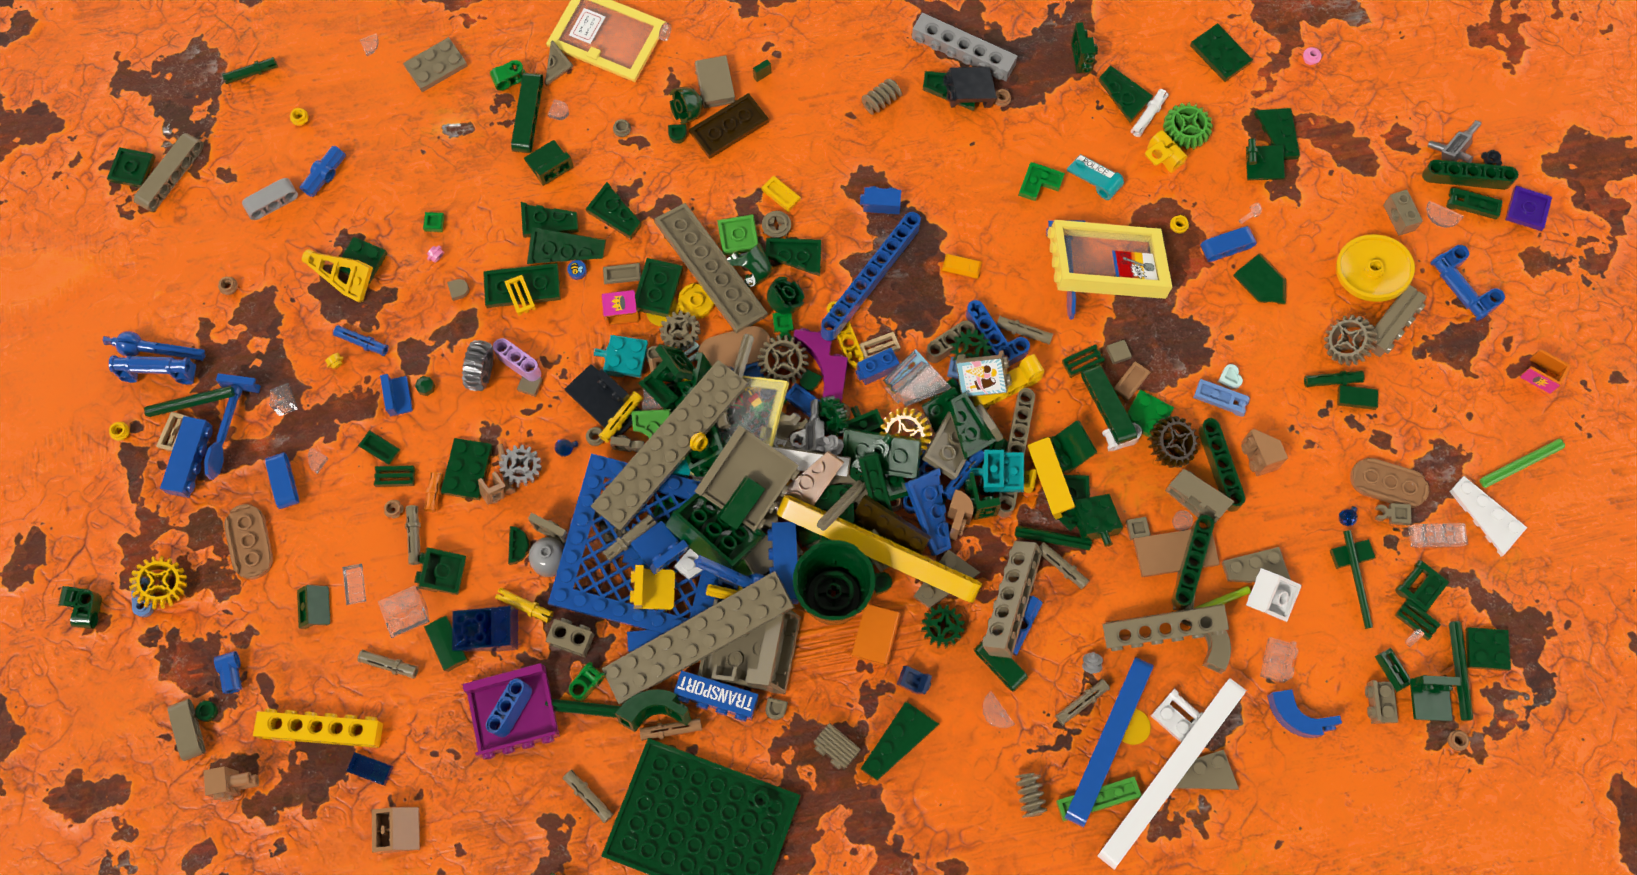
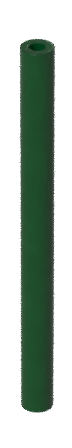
[1343,530,1373,629]

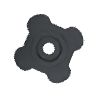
[1481,150,1502,166]

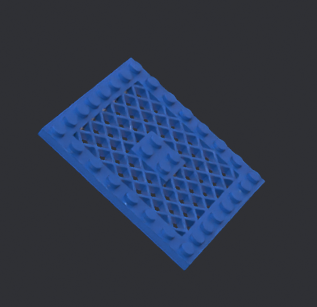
[548,453,719,634]

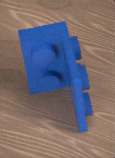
[631,521,688,575]

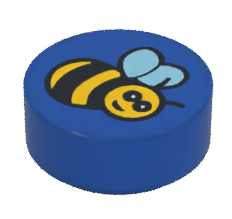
[567,260,587,280]

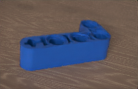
[966,300,1030,366]

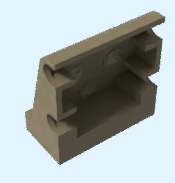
[698,599,801,695]

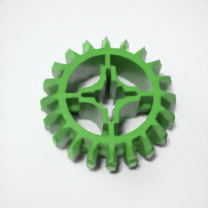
[1163,102,1213,150]

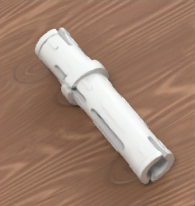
[1131,89,1169,137]

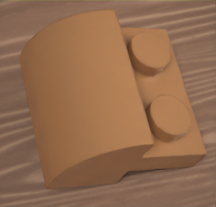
[947,489,973,540]

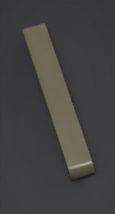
[998,388,1035,518]

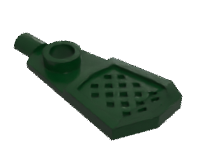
[850,433,894,482]

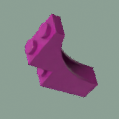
[794,328,848,403]

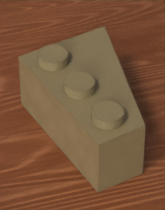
[1165,469,1234,524]

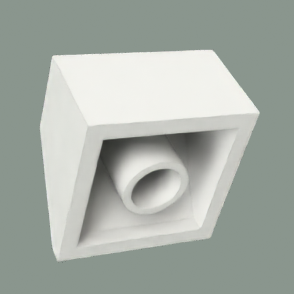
[1246,568,1302,622]

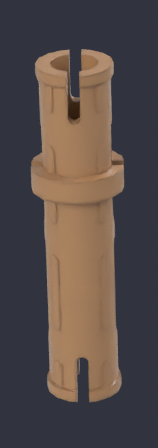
[639,718,702,741]

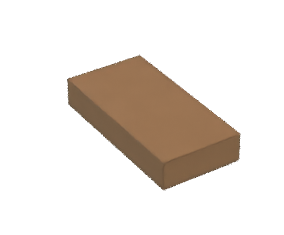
[1113,361,1150,402]

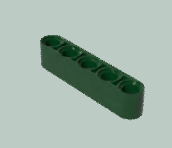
[511,73,543,153]
[1422,160,1519,190]
[1081,364,1137,445]
[1199,418,1246,512]
[1172,515,1214,610]

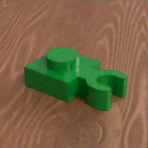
[772,313,793,341]

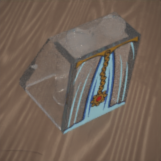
[883,349,951,407]

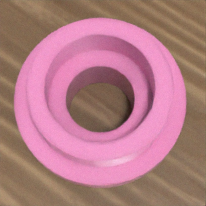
[1303,47,1321,65]
[427,246,444,263]

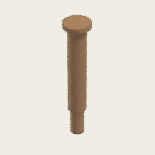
[497,444,516,495]

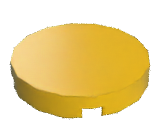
[678,283,715,319]

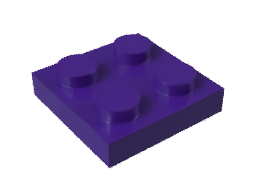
[1505,186,1552,231]

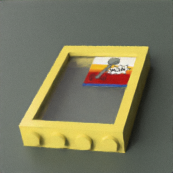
[1048,220,1172,299]

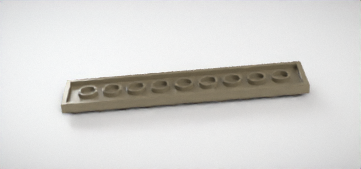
[591,360,748,532]
[602,571,795,705]

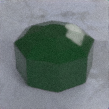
[415,376,435,396]

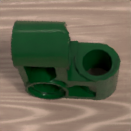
[58,586,102,629]

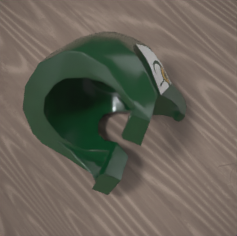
[727,243,772,288]

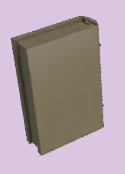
[694,55,735,108]
[744,534,803,576]

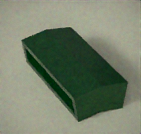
[717,475,766,530]
[424,616,467,672]

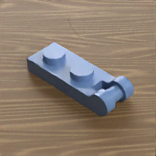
[1193,379,1250,417]

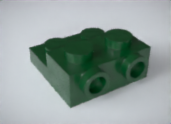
[1071,22,1098,73]
[686,424,725,477]
[414,547,466,595]

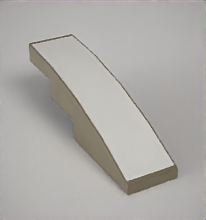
[771,446,851,477]

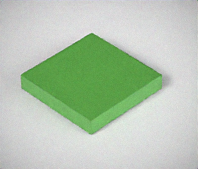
[717,215,758,255]

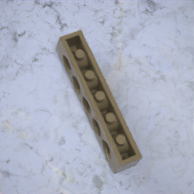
[982,541,1042,658]
[1102,604,1229,651]

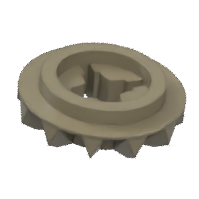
[762,211,791,238]

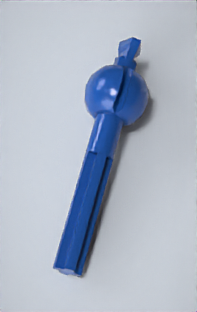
[102,331,205,361]
[694,555,765,589]

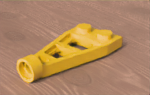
[302,249,373,302]

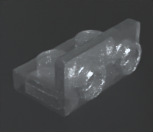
[1260,637,1298,683]

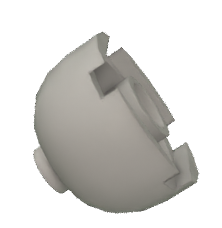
[528,537,564,577]

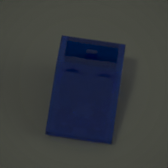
[452,606,518,651]

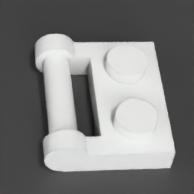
[1151,688,1203,742]

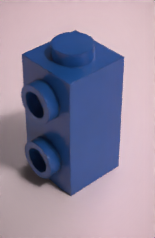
[860,186,901,214]
[855,348,900,385]

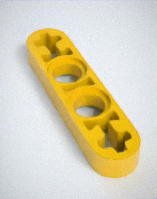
[827,301,864,369]

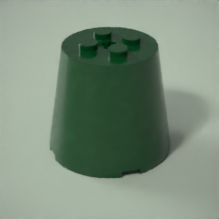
[793,540,875,625]

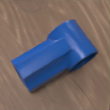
[214,651,242,694]

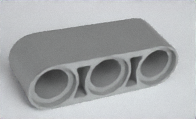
[242,178,298,220]

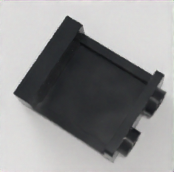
[943,67,997,108]

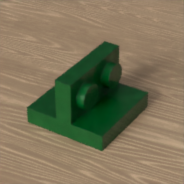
[651,344,696,383]

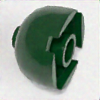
[670,86,703,124]
[767,277,805,315]

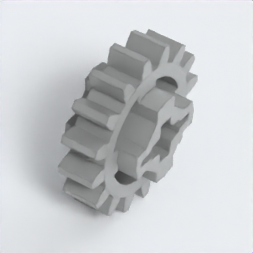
[499,445,541,487]

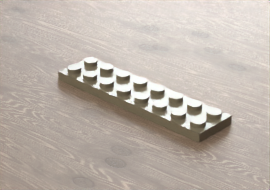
[654,203,768,334]

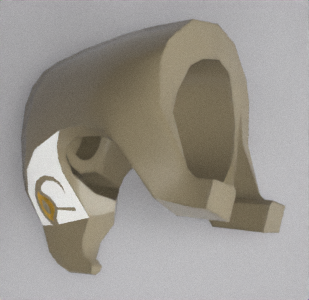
[766,412,809,449]

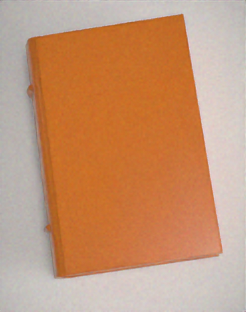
[851,604,901,667]

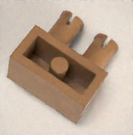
[203,766,259,802]

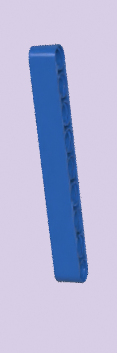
[821,212,921,341]
[1065,657,1154,827]

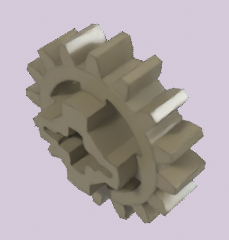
[659,311,701,350]

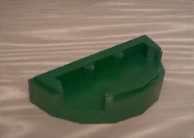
[508,526,530,565]

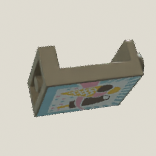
[956,351,1012,397]

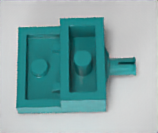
[594,335,648,378]
[971,450,1024,492]

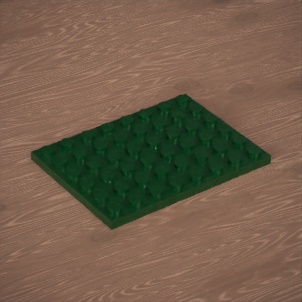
[601,738,801,875]

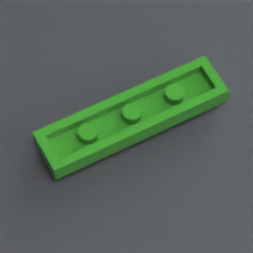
[1056,777,1142,822]

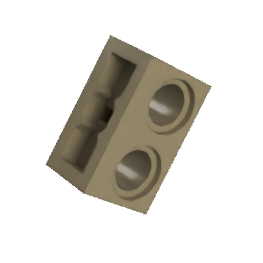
[546,618,594,658]

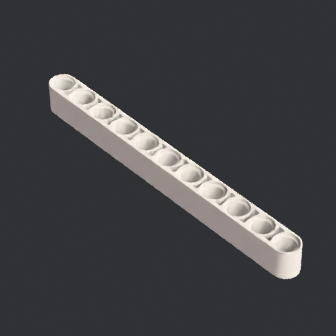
[1097,678,1247,870]

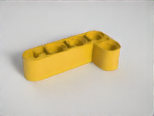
[970,354,1044,408]

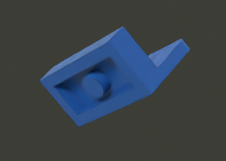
[380,374,413,417]

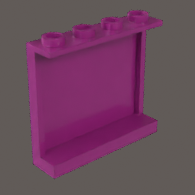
[462,663,560,760]

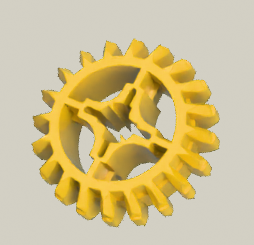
[880,407,932,456]
[129,556,187,610]

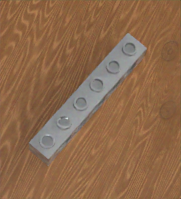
[912,13,1017,81]

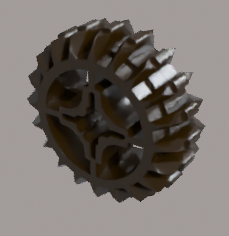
[1147,416,1200,468]

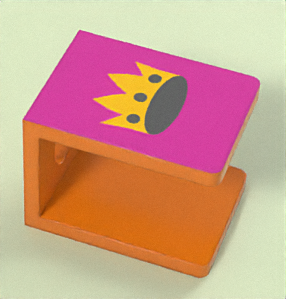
[602,290,639,326]
[1520,349,1571,394]

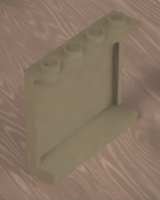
[695,425,800,531]

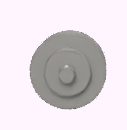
[824,435,844,455]
[1082,652,1103,674]

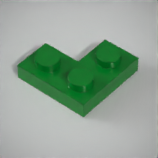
[1018,162,1065,201]

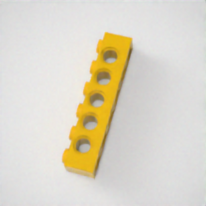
[253,709,383,748]

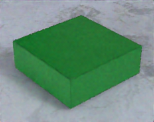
[423,212,445,232]

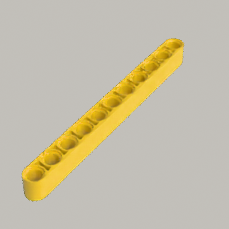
[777,495,982,603]

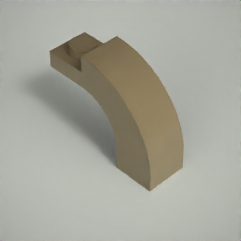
[1181,609,1231,674]

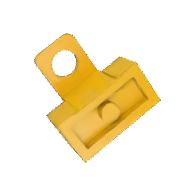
[1145,130,1188,173]

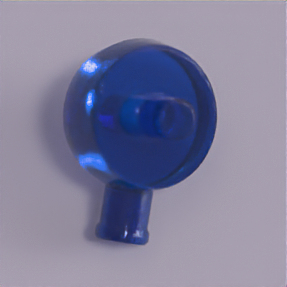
[554,439,578,457]
[1338,506,1358,526]

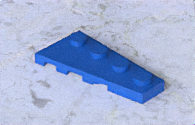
[904,468,951,556]

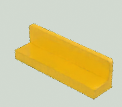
[1027,437,1075,519]

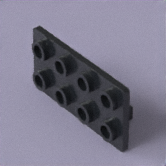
[565,364,642,437]

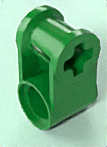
[490,60,526,91]
[569,662,606,701]

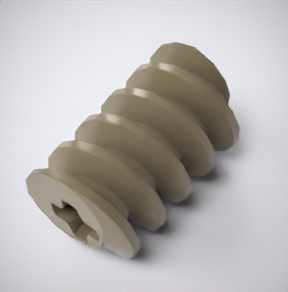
[862,79,902,115]
[1015,773,1047,818]

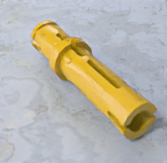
[598,392,643,443]
[495,587,554,623]

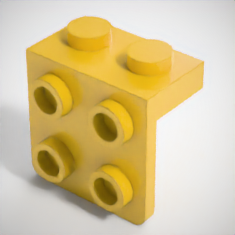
[630,565,675,610]

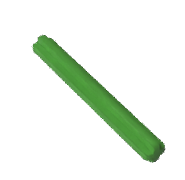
[1479,439,1565,488]

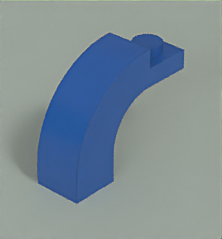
[1267,689,1342,738]

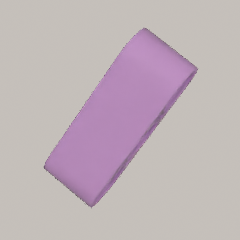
[493,338,541,381]

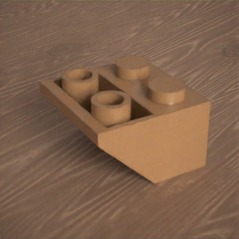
[1241,429,1288,477]
[372,807,420,854]

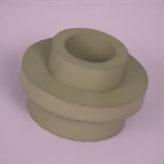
[586,427,604,446]

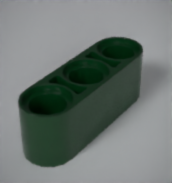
[974,642,1028,692]

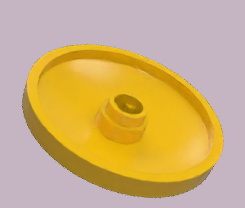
[1336,234,1415,302]

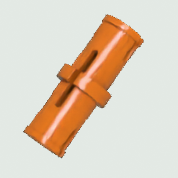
[424,472,443,513]

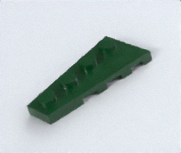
[527,227,606,264]
[860,701,939,781]

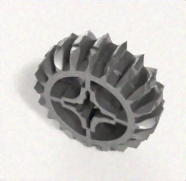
[462,340,494,391]

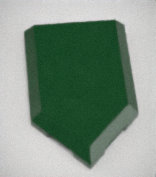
[1233,253,1286,304]
[1051,475,1090,532]

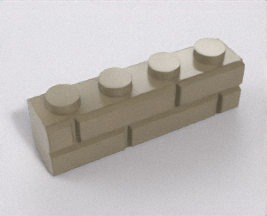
[1362,285,1427,357]

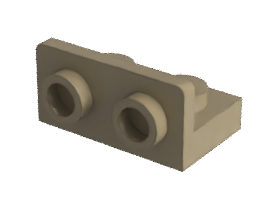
[1365,680,1398,724]

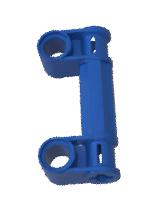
[1430,245,1505,322]
[109,355,196,385]

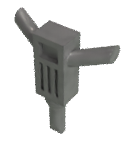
[1428,120,1482,163]
[799,399,829,453]

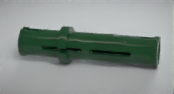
[222,57,278,84]
[1304,370,1364,388]

